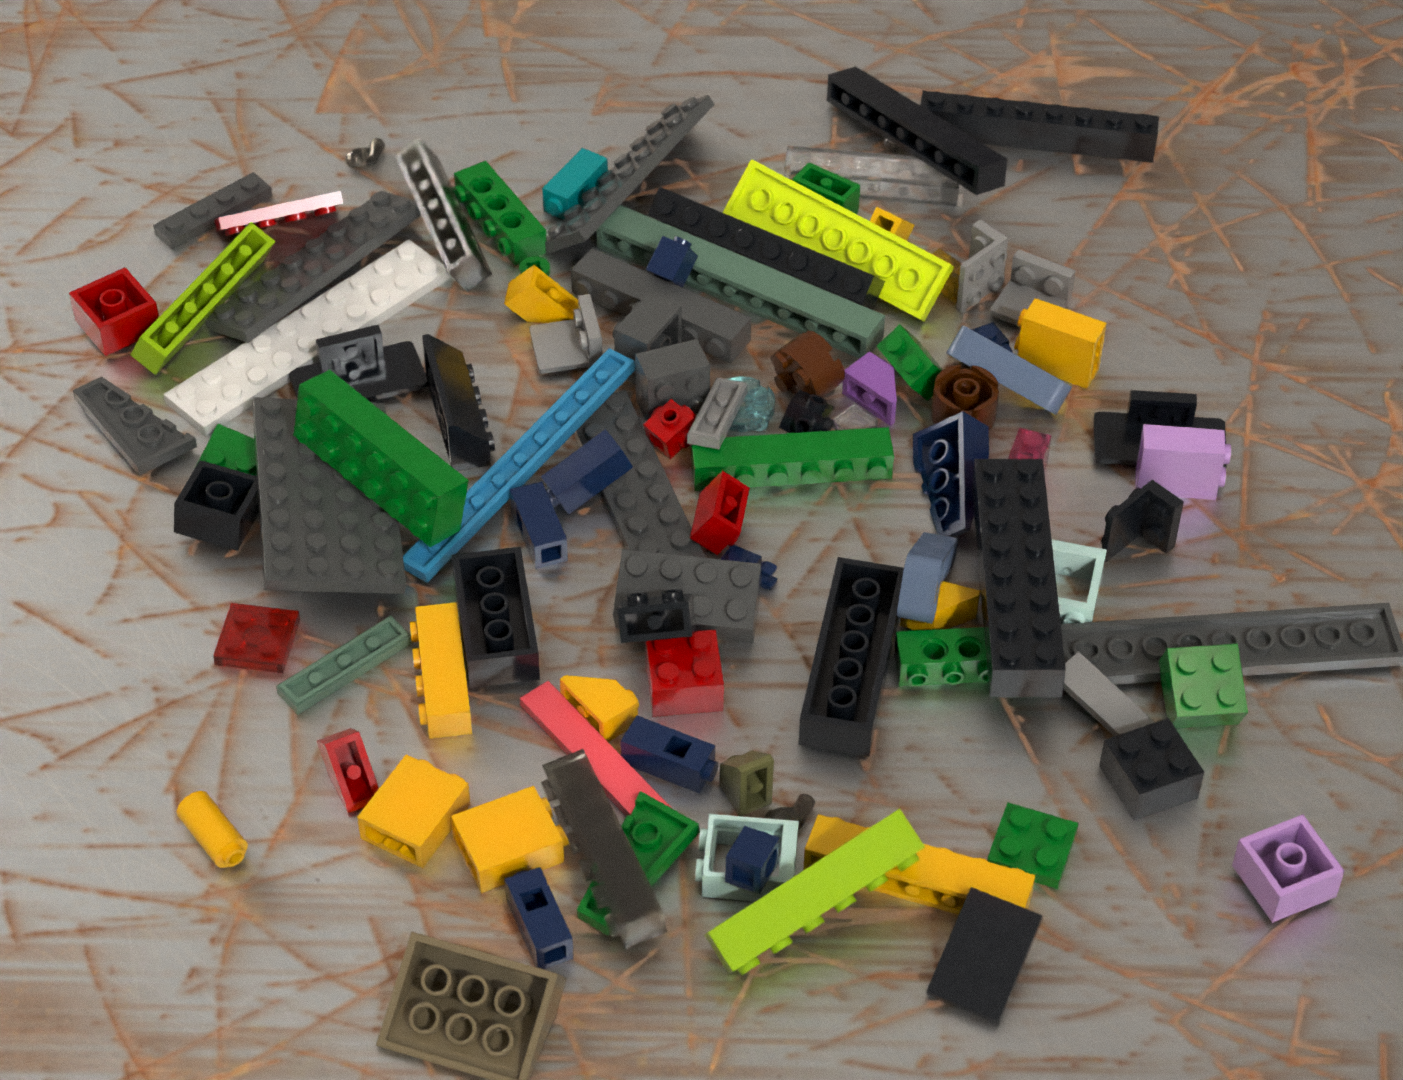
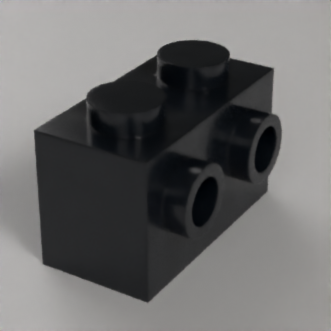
[617,589,696,643]

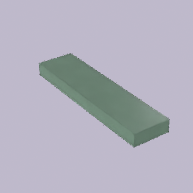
[276,615,413,715]

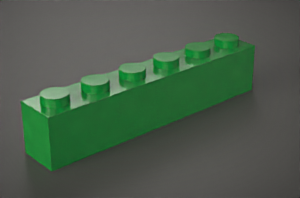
[691,427,894,491]

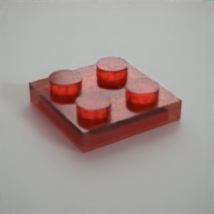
[213,603,300,673]

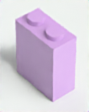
[1135,424,1231,500]

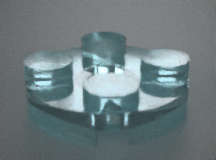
[728,376,775,432]

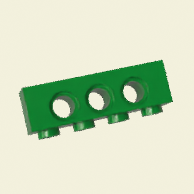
[452,160,547,266]
[894,627,988,687]

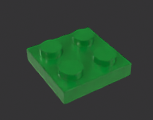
[987,802,1079,889]

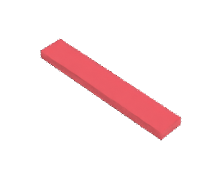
[520,681,671,816]

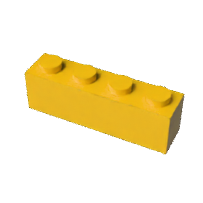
[409,602,472,739]

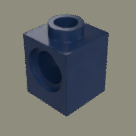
[725,826,779,894]

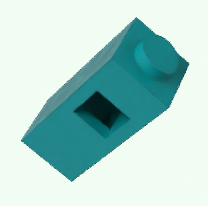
[542,148,608,220]

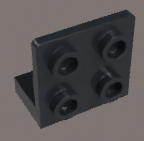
[1101,480,1184,562]

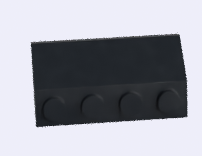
[422,334,495,471]

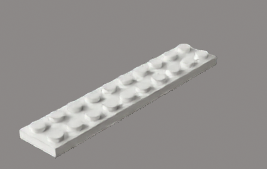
[164,239,450,436]

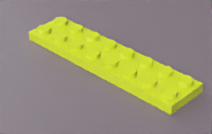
[722,159,954,322]

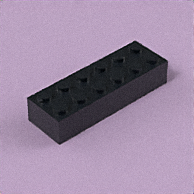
[798,557,904,757]

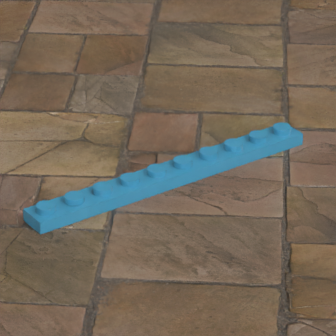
[403,348,635,583]

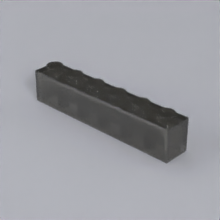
[395,139,492,292]
[540,749,668,949]

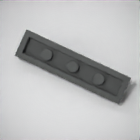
[153,172,272,250]

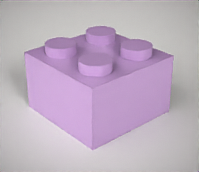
[1232,814,1345,923]

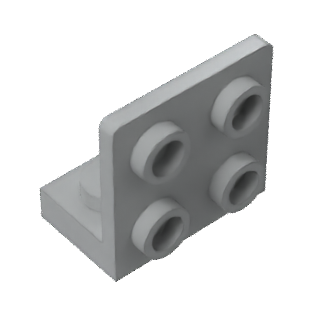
[956,219,1008,312]
[990,249,1076,325]
[529,294,602,374]

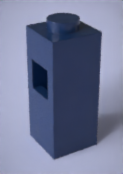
[541,429,633,515]
[510,481,568,570]
[620,715,719,794]
[505,867,574,969]

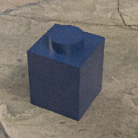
[646,236,698,288]

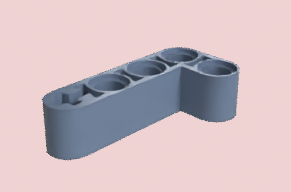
[946,325,1072,415]
[897,532,958,624]

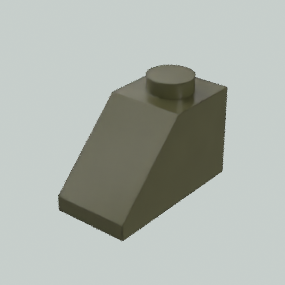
[719,750,774,816]

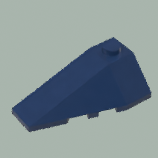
[913,412,989,537]

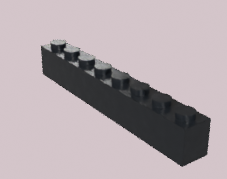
[826,66,1007,195]
[920,91,1159,163]
[648,187,885,310]

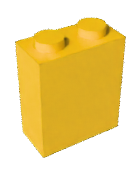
[1014,298,1107,389]
[357,754,471,868]
[451,785,568,893]

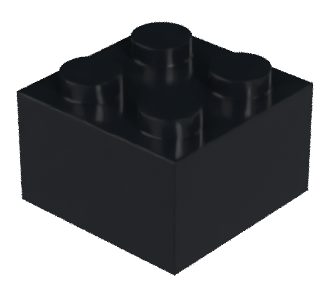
[174,460,259,551]
[1099,718,1204,821]

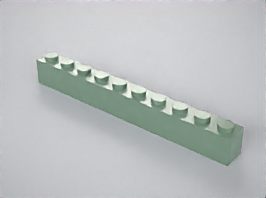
[597,205,885,359]

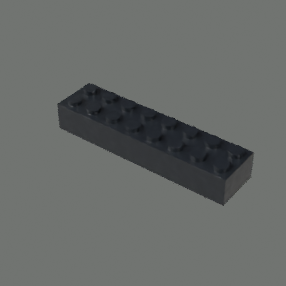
[972,459,1066,697]

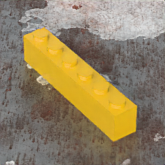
[803,814,1036,915]

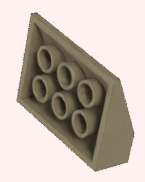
[376,931,567,1080]

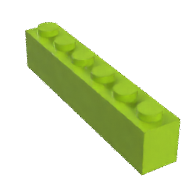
[130,222,276,375]
[704,808,925,976]

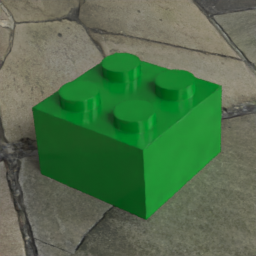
[1159,644,1248,729]

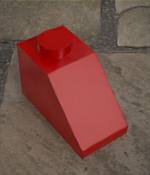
[317,728,379,813]

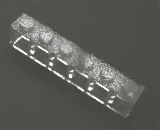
[784,146,965,207]

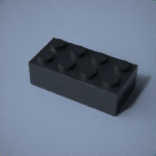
[452,547,540,689]

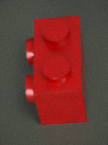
[690,471,750,555]

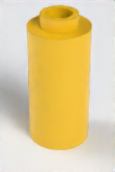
[176,791,248,868]

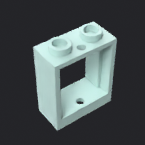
[1052,539,1107,624]
[695,814,799,901]

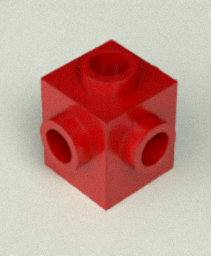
[643,399,696,460]

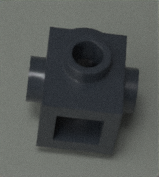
[779,389,835,433]

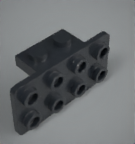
[289,324,428,402]
[1093,390,1227,468]

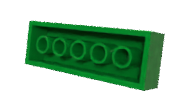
[293,370,469,547]

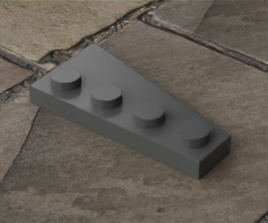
[73,376,197,476]

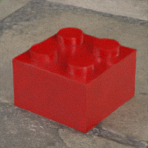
[69,267,159,356]
[645,629,724,717]

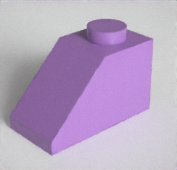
[842,351,897,426]

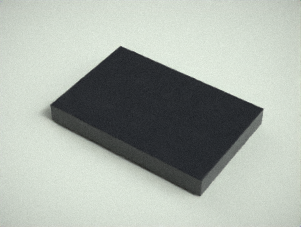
[926,887,1043,1024]

